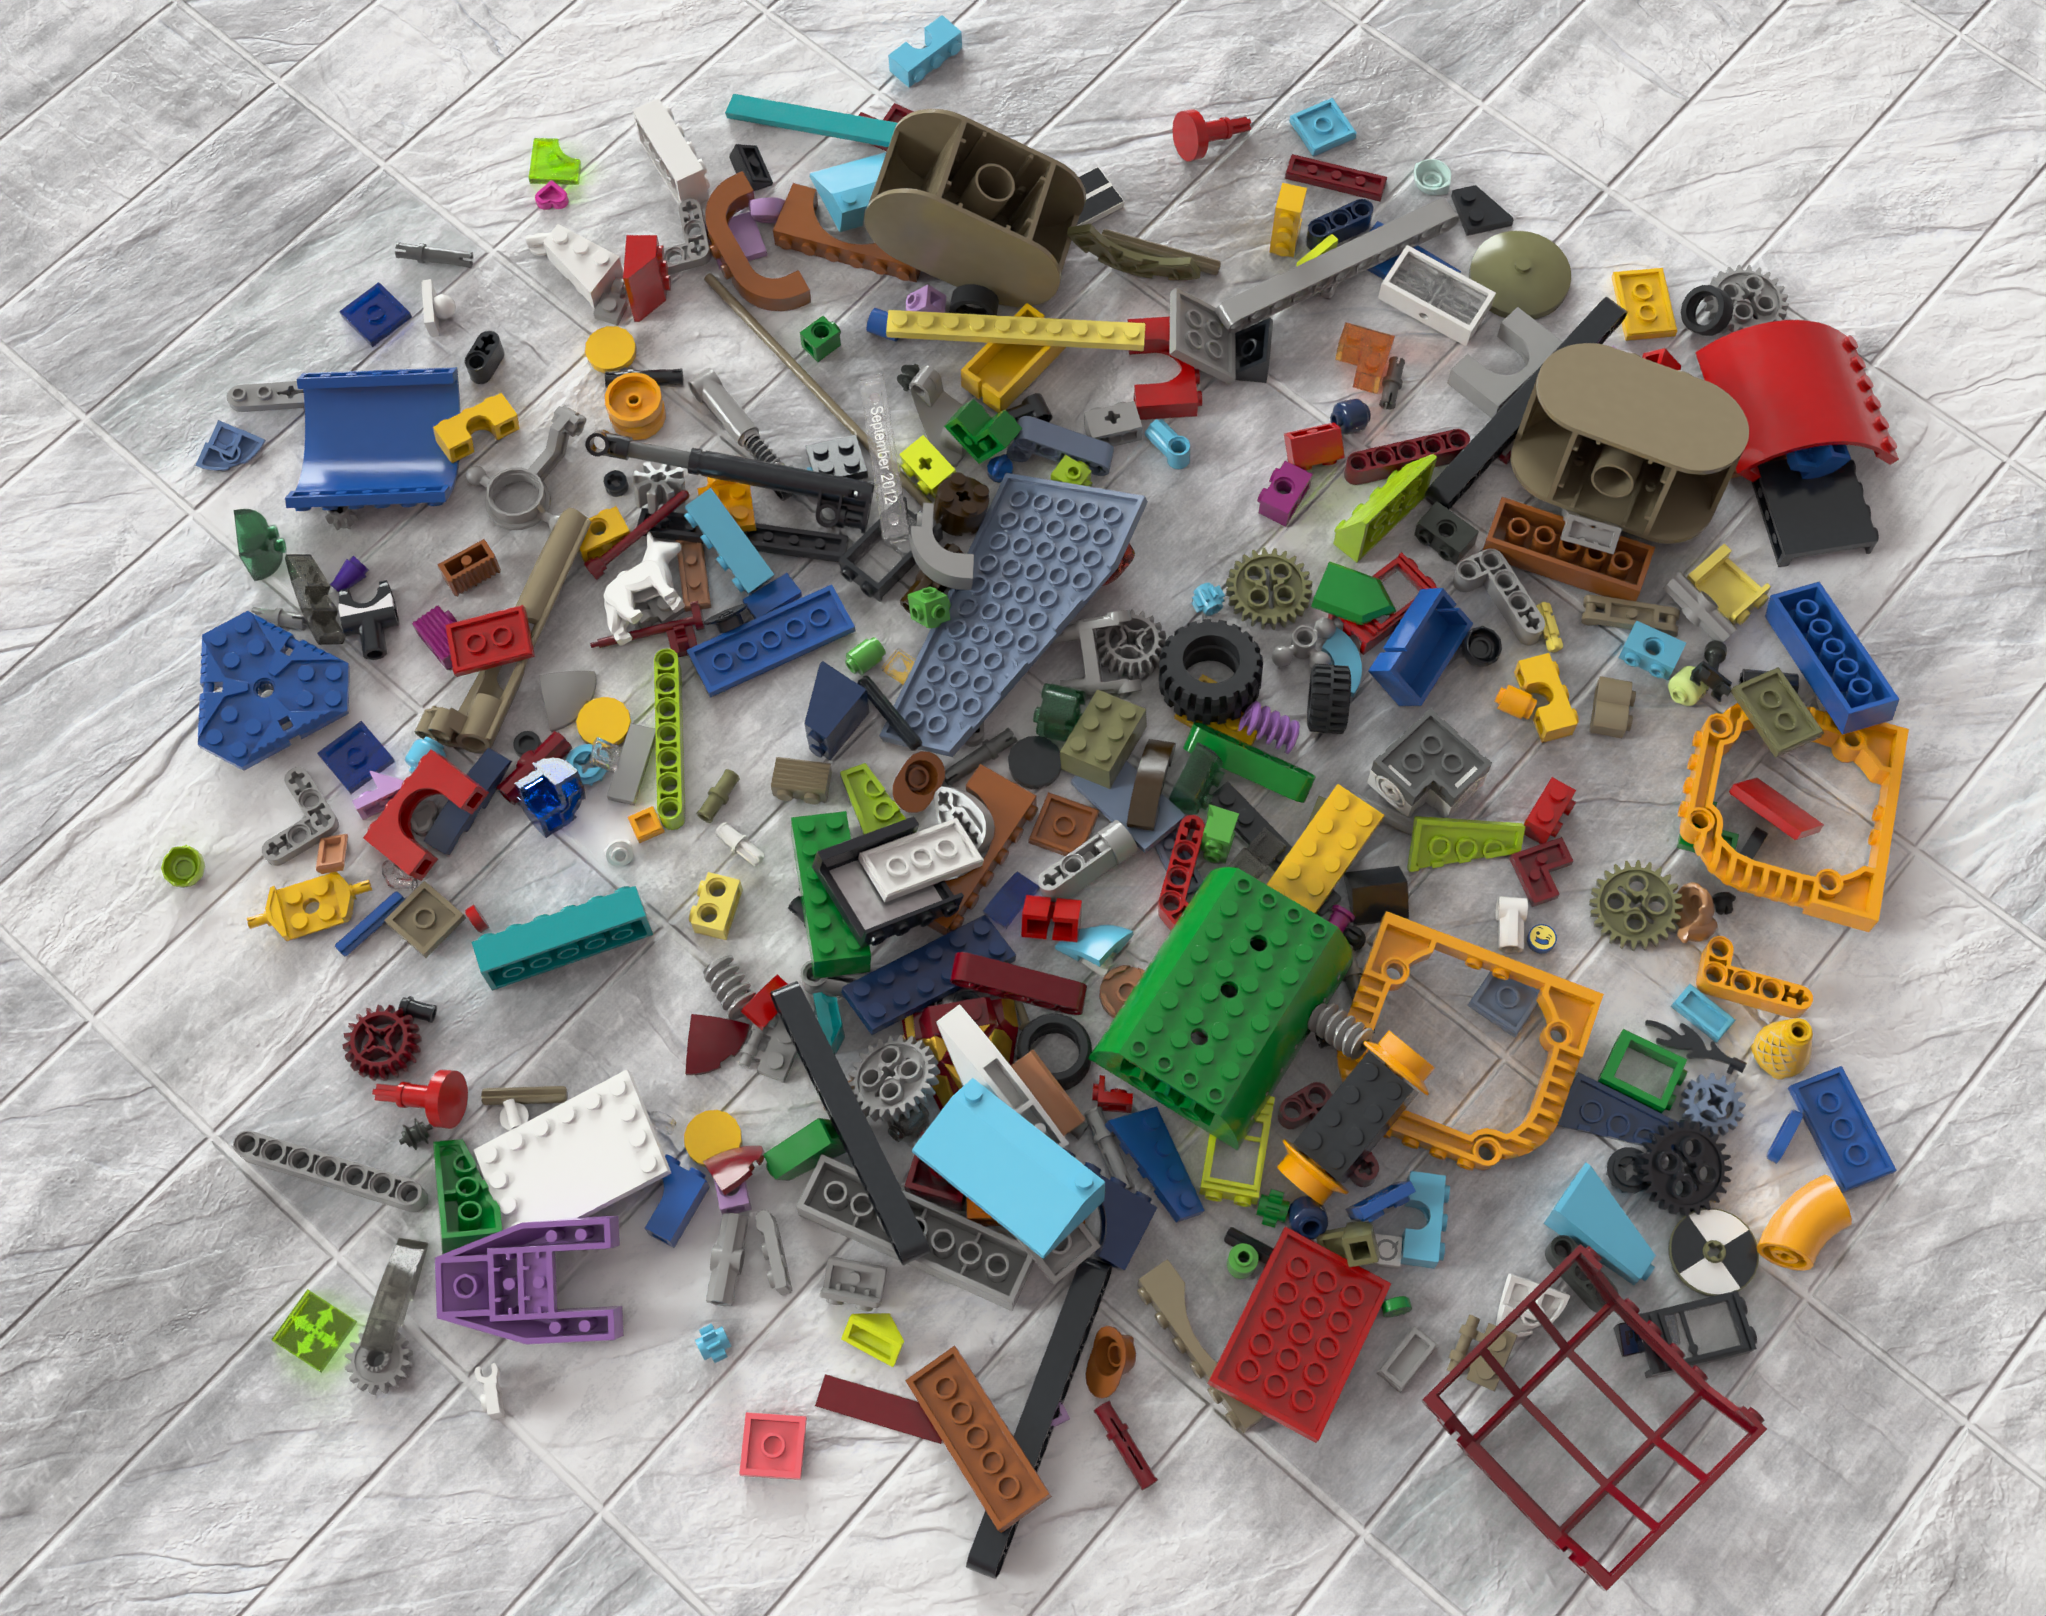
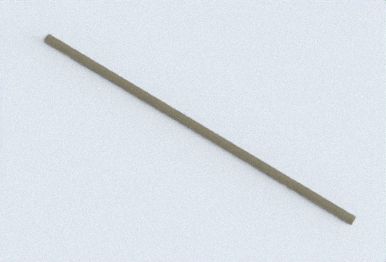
[704,273,936,521]

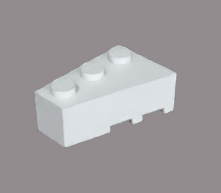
[543,224,624,310]

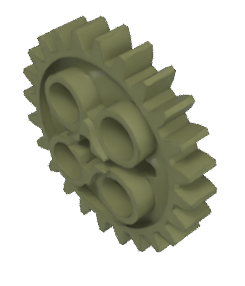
[1226,548,1312,630]
[1589,860,1683,951]

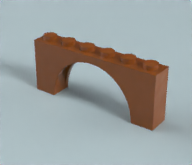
[773,183,921,283]
[927,764,1038,935]

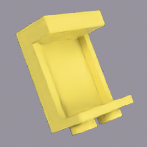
[1687,544,1771,625]

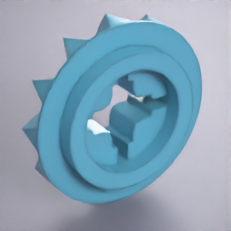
[565,744,609,786]

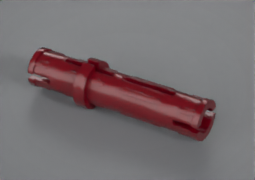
[1094,1400,1158,1491]

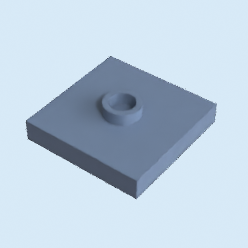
[1467,971,1540,1038]

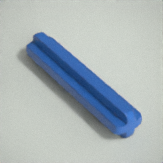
[335,891,405,957]

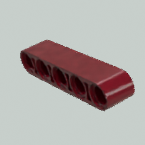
[1344,429,1470,485]
[950,952,1087,1015]

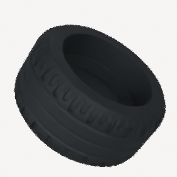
[1016,1013,1092,1091]

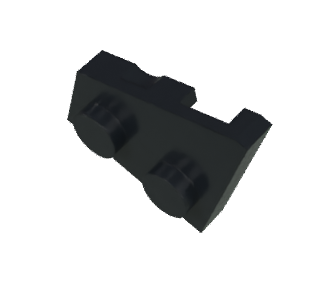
[1451,185,1514,236]

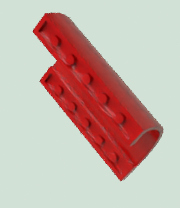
[1695,320,1899,482]

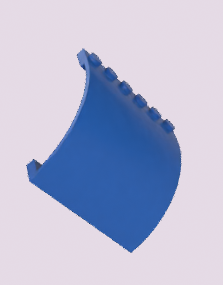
[285,367,461,511]

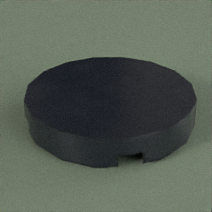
[1008,736,1062,789]

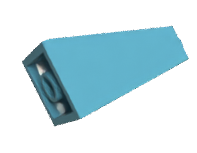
[1543,1163,1656,1285]

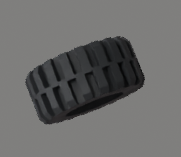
[1159,619,1263,725]

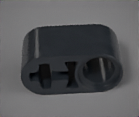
[464,331,505,384]

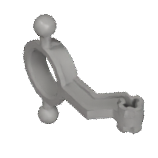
[466,405,586,531]

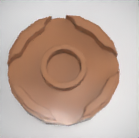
[1099,965,1145,1018]

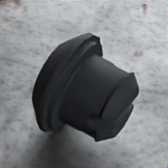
[1712,892,1736,915]
[1343,926,1366,951]

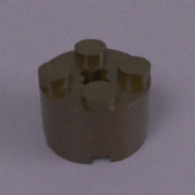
[933,472,989,536]

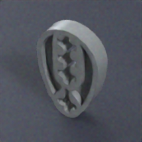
[934,786,995,854]

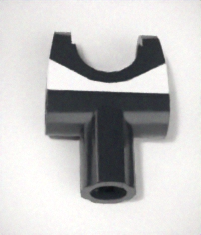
[339,580,399,660]

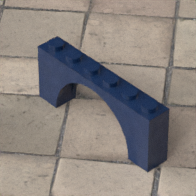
[1063,1148,1158,1271]

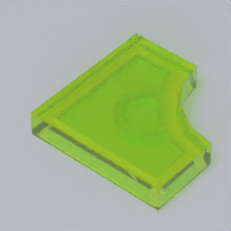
[528,138,581,185]

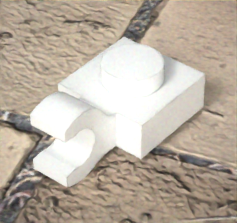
[475,1363,505,1420]

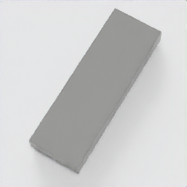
[607,723,656,806]

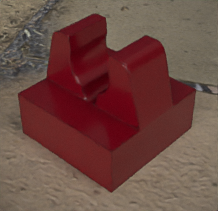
[666,624,697,658]

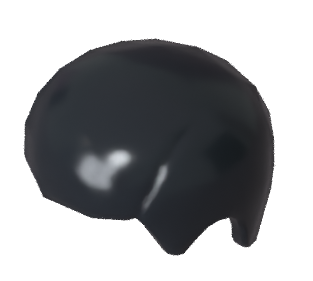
[1461,626,1502,667]

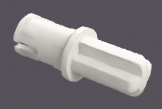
[715,822,765,866]

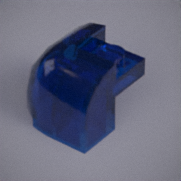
[514,758,586,838]

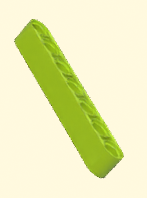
[654,648,685,830]

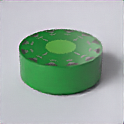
[1381,1296,1412,1317]

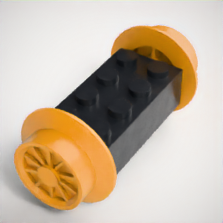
[1277,1031,1435,1205]

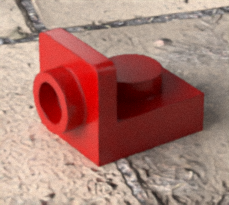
[1092,1075,1133,1113]

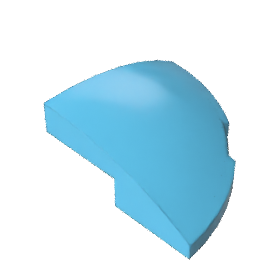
[1055,925,1134,967]

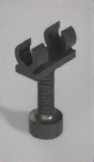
[1690,640,1732,702]

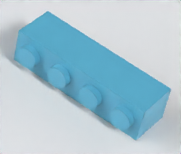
[684,488,774,595]

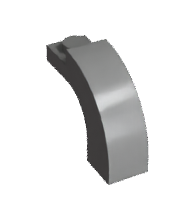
[910,503,974,590]

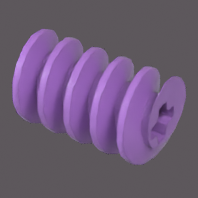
[1239,701,1300,754]

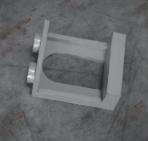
[1560,508,1622,554]

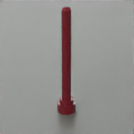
[584,490,690,580]

